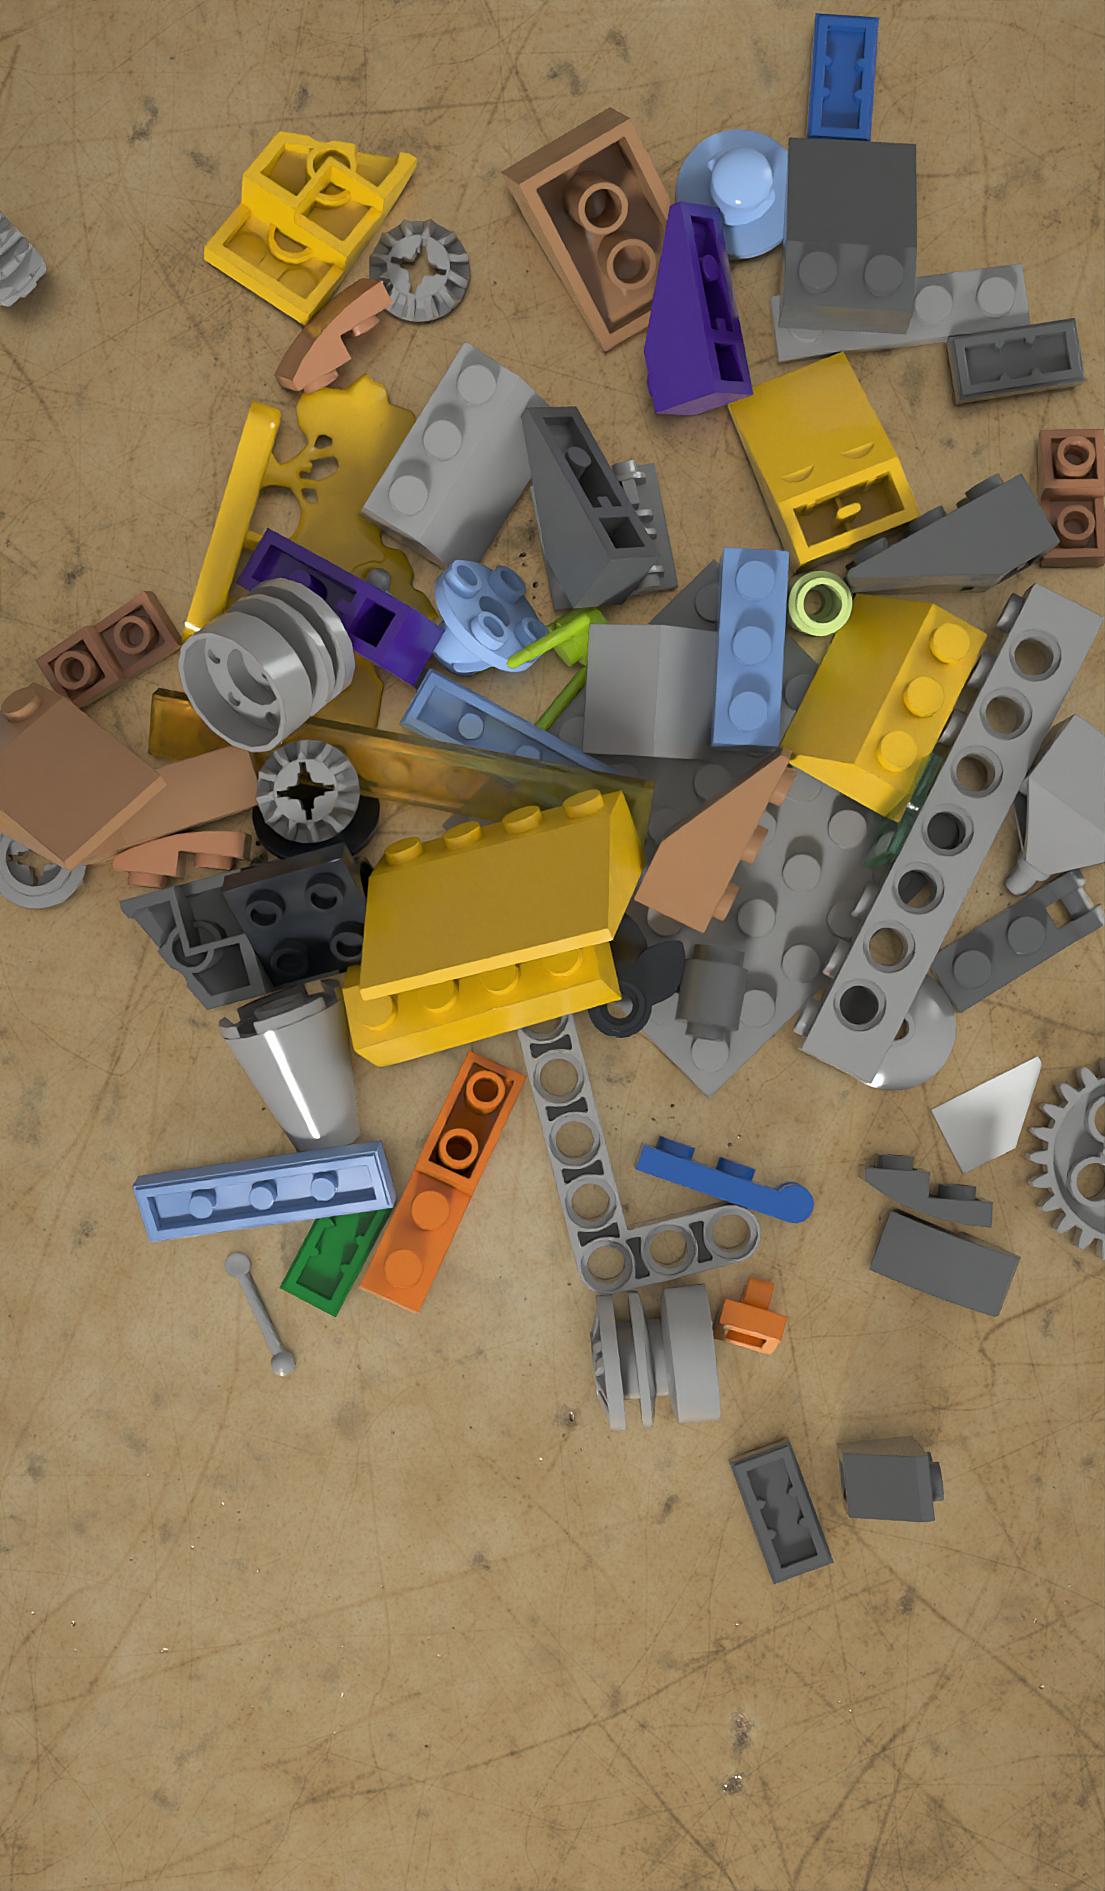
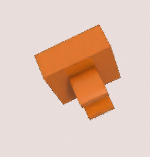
[712,1277,787,1355]

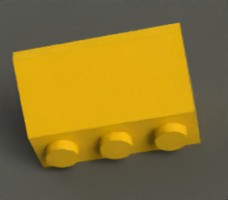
[777,593,988,817]

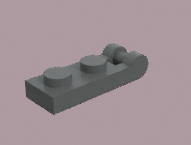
[929,869,1105,1013]

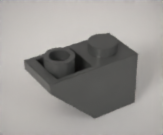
[836,1436,944,1522]

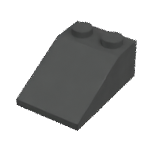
[778,137,917,334]

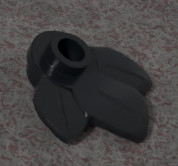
[588,913,686,1038]

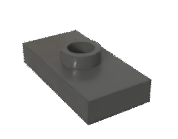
[947,318,1085,404]
[729,1438,834,1584]

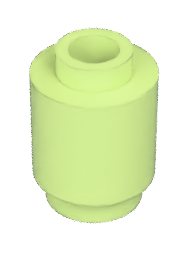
[786,570,852,636]

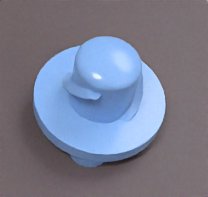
[675,129,788,260]
[433,560,550,677]

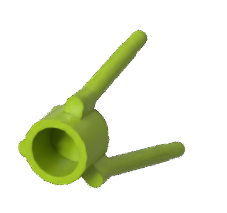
[475,607,608,732]

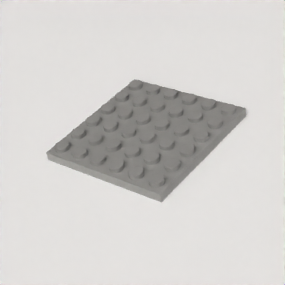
[442,559,959,1098]

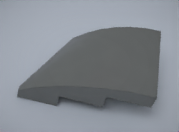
[119,858,347,1010]

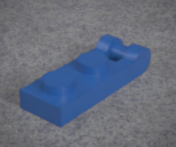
[634,1136,814,1223]

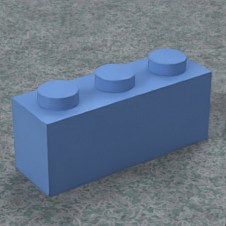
[710,547,789,754]

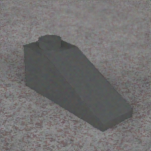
[521,406,660,608]

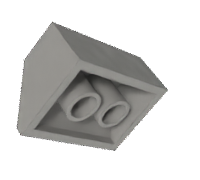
[359,342,550,570]

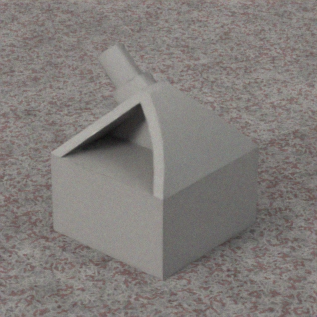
[1005,713,1105,896]

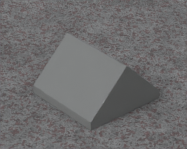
[582,624,717,760]

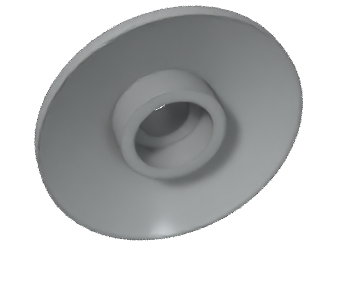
[840,964,956,1091]

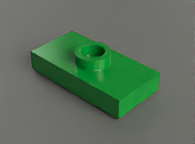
[279,1202,397,1318]

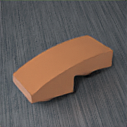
[274,278,393,393]
[1038,429,1105,568]
[35,591,183,710]
[112,831,252,889]

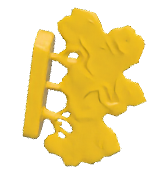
[181,373,438,745]

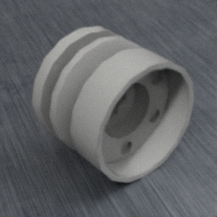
[178,578,356,753]
[590,1283,721,1432]

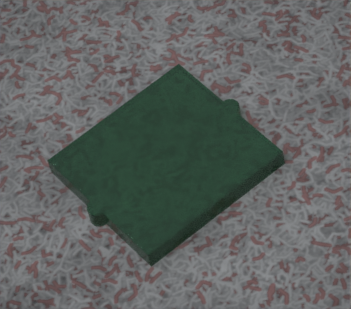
[862,753,943,870]

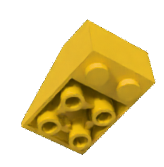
[727,351,921,575]

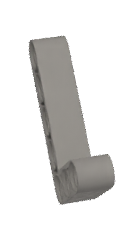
[517,1013,761,1295]

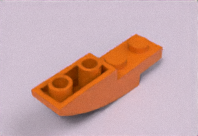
[359,1050,527,1315]

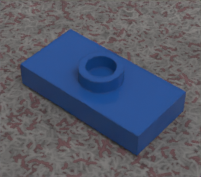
[806,13,879,142]

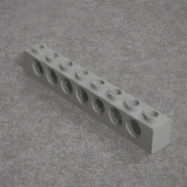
[793,583,1105,1084]

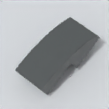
[858,1154,993,1228]
[869,1209,1021,1317]

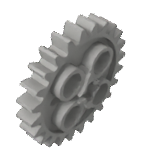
[1025,1058,1105,1260]

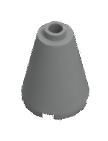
[218,979,360,1152]

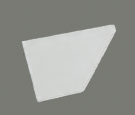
[931,1056,1042,1174]

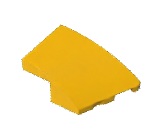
[204,131,417,326]

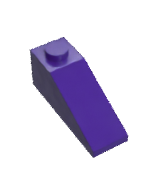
[644,201,754,416]
[236,528,445,686]

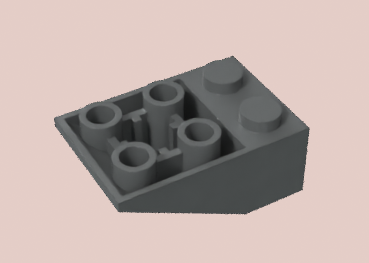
[843,473,1060,596]

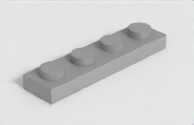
[769,263,1030,364]

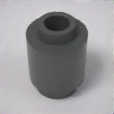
[674,944,749,1042]

